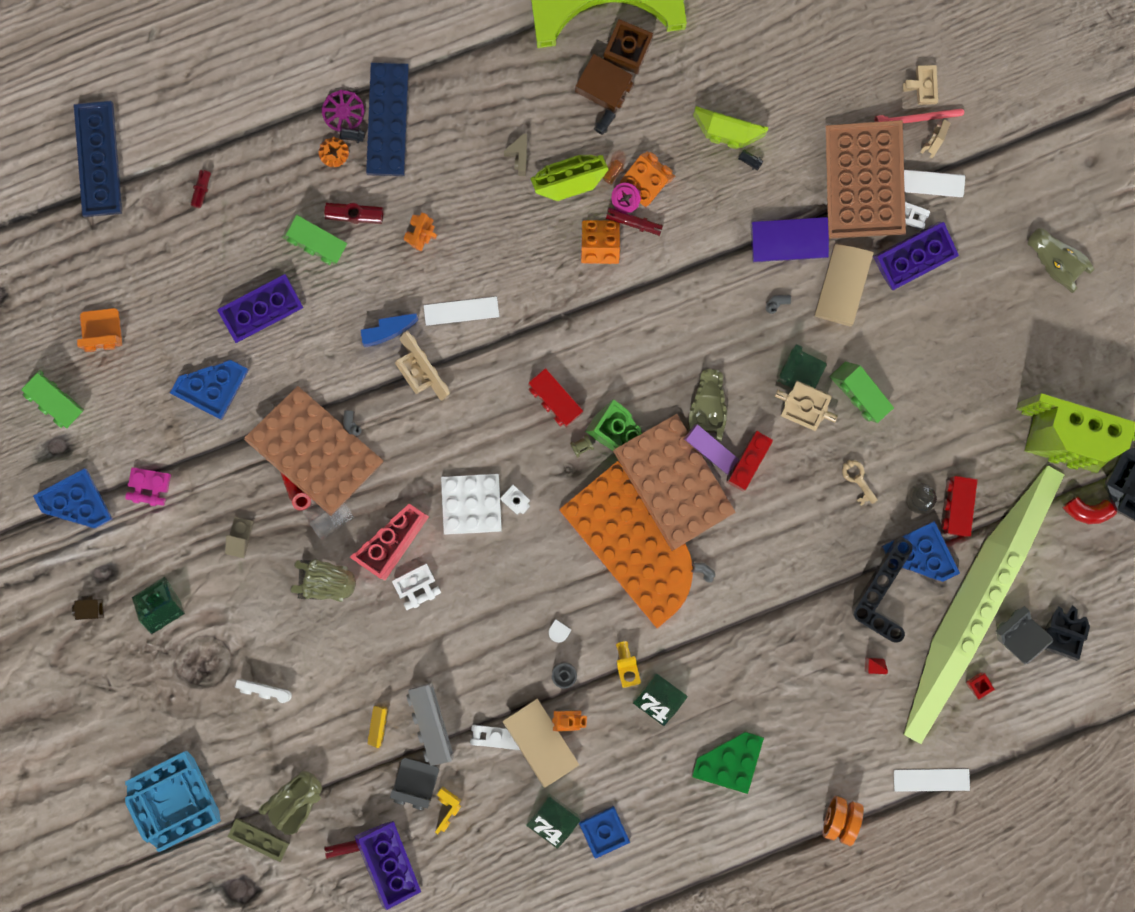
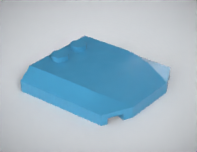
[125,751,221,852]

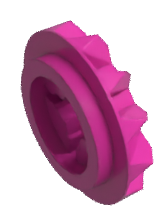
[611,182,641,213]

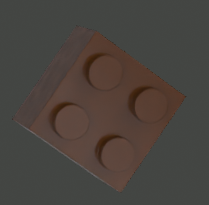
[604,19,654,75]

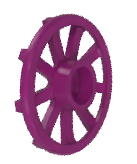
[322,90,364,132]

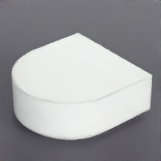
[549,619,571,643]

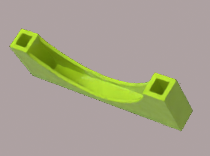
[531,0,687,48]

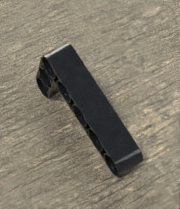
[852,537,913,643]

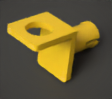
[616,641,641,688]

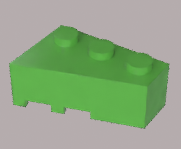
[282,215,347,265]
[829,361,894,423]
[21,370,84,428]

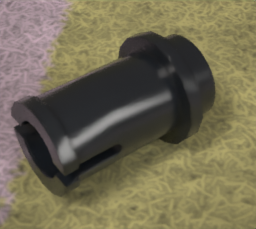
[594,109,616,135]
[340,127,364,144]
[738,149,763,171]

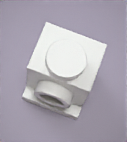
[500,485,530,515]

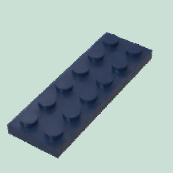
[366,63,409,176]
[74,101,122,217]

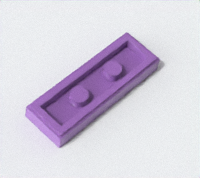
[684,424,739,474]

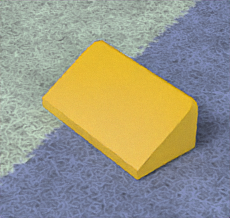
[368,706,388,748]

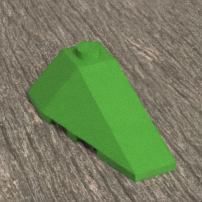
[585,399,642,451]

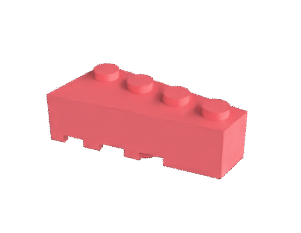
[350,504,429,580]

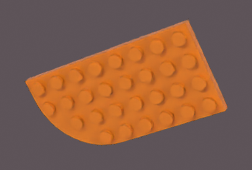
[559,461,693,628]

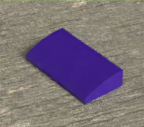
[750,217,829,262]
[873,222,959,290]
[217,274,304,343]
[354,821,421,910]

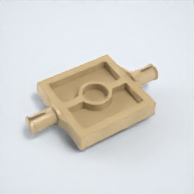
[775,380,838,431]

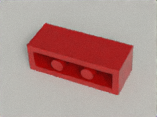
[528,368,583,428]
[727,431,773,491]
[941,476,978,537]

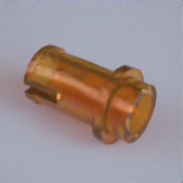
[602,159,624,185]

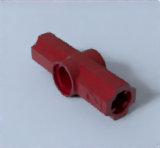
[324,202,384,224]

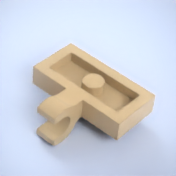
[903,65,938,105]
[921,119,951,158]

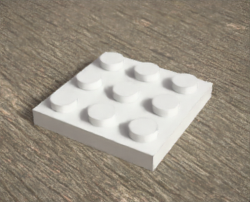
[441,474,502,535]

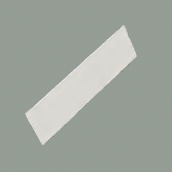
[424,297,499,326]
[894,769,970,792]

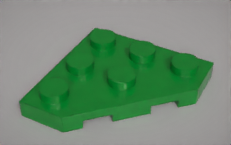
[691,731,764,794]

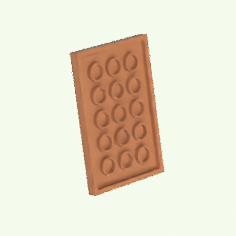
[826,120,906,239]
[244,386,383,516]
[613,414,736,551]

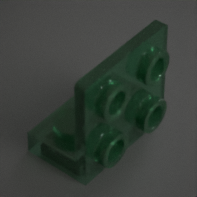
[777,344,827,389]

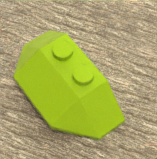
[693,106,769,149]
[530,155,608,201]

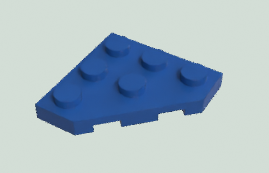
[170,360,249,420]
[33,468,113,529]
[882,521,960,582]

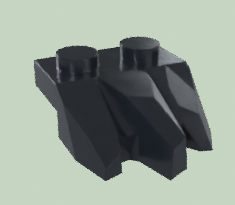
[1045,605,1090,661]

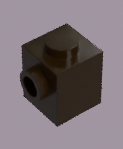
[72,596,104,620]

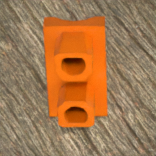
[404,212,437,251]
[552,710,587,731]

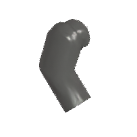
[765,295,791,314]
[343,410,361,437]
[691,563,716,583]

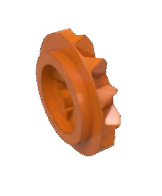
[318,137,349,167]

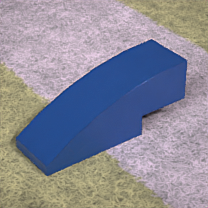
[361,313,418,347]

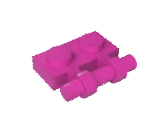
[125,467,171,507]

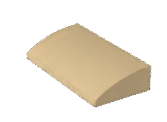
[814,244,874,327]
[502,699,579,788]

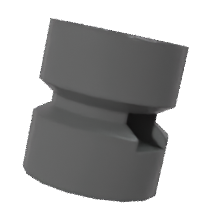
[552,662,577,689]

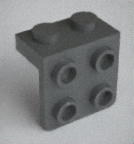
[996,606,1053,664]
[390,758,439,810]

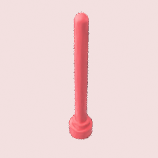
[874,108,964,124]

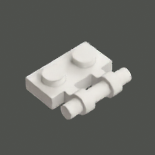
[392,564,441,610]

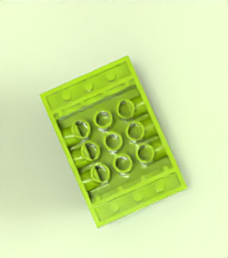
[1016,393,1135,473]

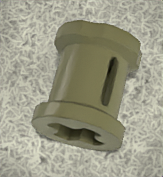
[570,434,594,458]

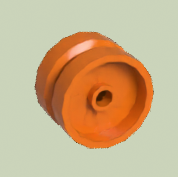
[823,796,864,846]

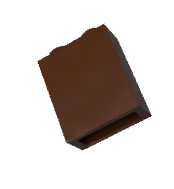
[575,54,634,113]

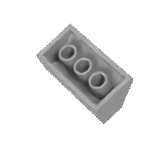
[406,682,454,766]

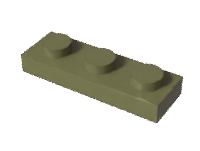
[227,818,290,862]

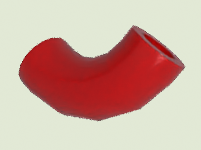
[280,472,311,511]
[1062,496,1117,524]

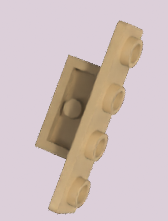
[395,331,450,401]

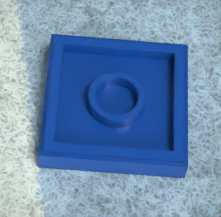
[579,806,630,859]

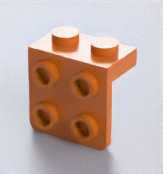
[620,151,675,207]
[581,220,620,264]
[77,308,122,352]

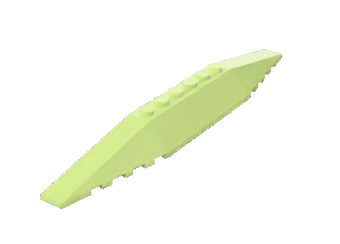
[903,466,1064,744]

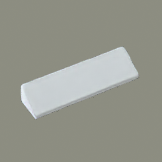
[904,169,965,197]

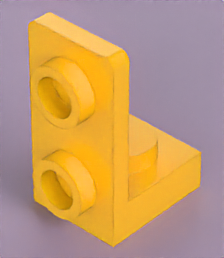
[435,786,462,834]

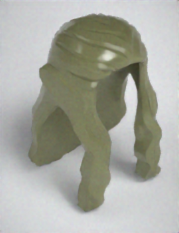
[290,559,356,602]
[259,771,322,835]

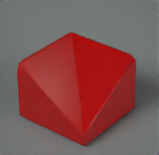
[865,657,888,675]
[966,672,995,700]

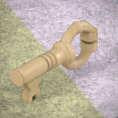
[842,459,878,506]

